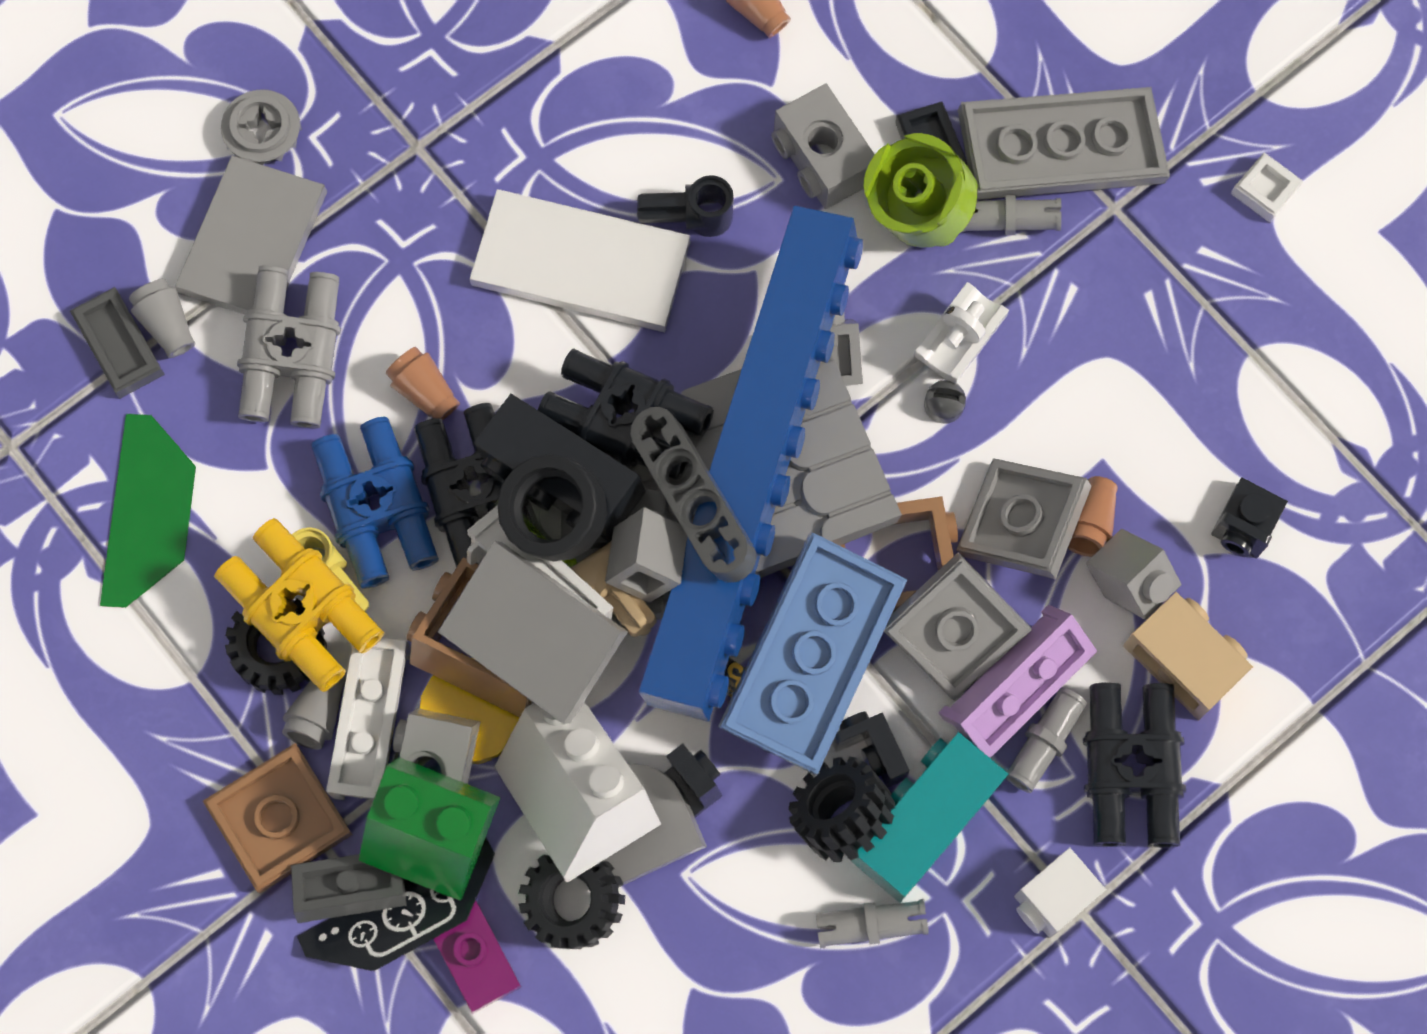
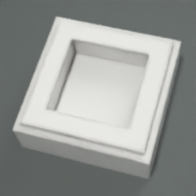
[1231,152,1304,223]

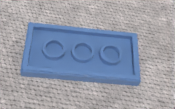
[718,532,907,774]

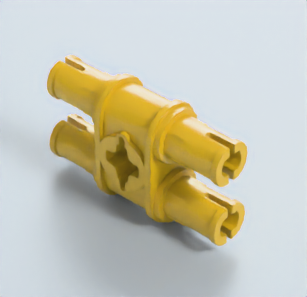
[214,518,384,692]

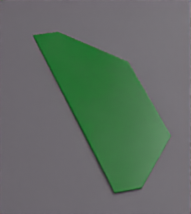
[100,414,196,608]

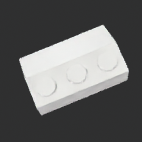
[494,701,661,883]

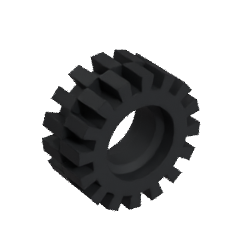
[225,598,327,695]
[788,756,895,862]
[518,854,625,949]

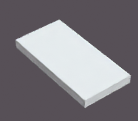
[470,189,690,332]

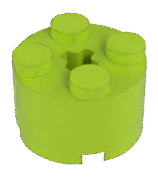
[863,133,978,248]

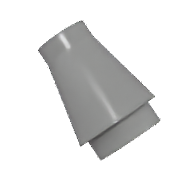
[129,279,196,358]
[282,676,346,750]

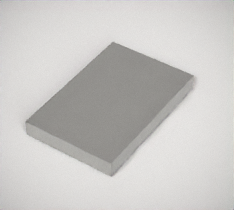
[175,155,327,315]
[438,541,628,724]

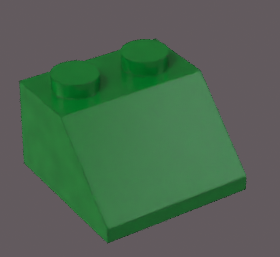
[358,757,501,901]

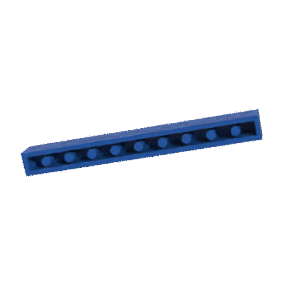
[639,205,863,722]

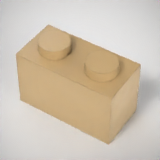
[1123,592,1253,721]

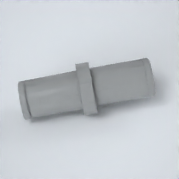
[962,195,1061,235]
[1006,687,1087,793]
[816,899,929,948]

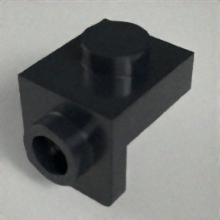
[664,743,722,818]

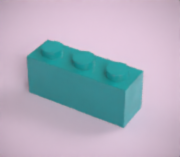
[851,732,1008,903]

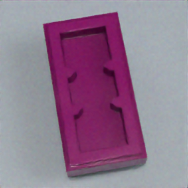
[434,901,522,1014]

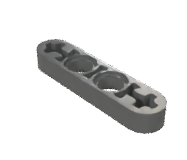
[630,407,757,583]

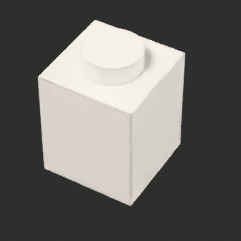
[1014,848,1107,938]

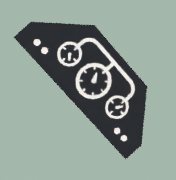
[297,837,495,971]

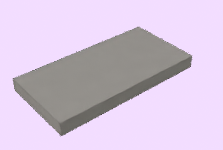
[958,87,1170,200]

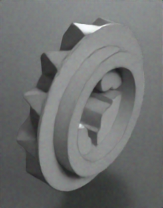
[221,90,302,165]

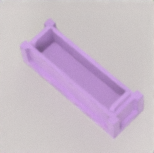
[938,605,1097,758]

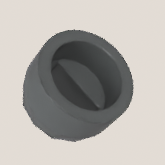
[924,380,966,424]

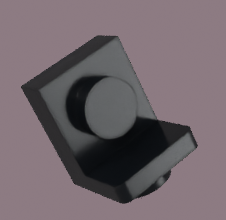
[1210,477,1288,559]
[832,711,910,788]

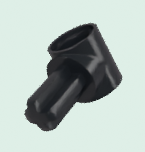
[637,175,734,237]

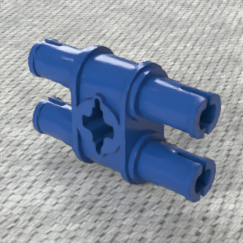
[311,416,439,589]

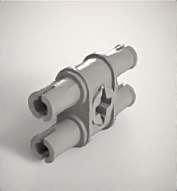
[237,265,341,429]

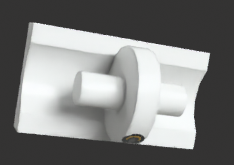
[914,282,1009,384]

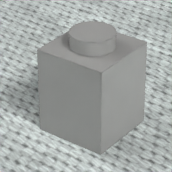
[605,507,687,603]
[1086,529,1182,620]

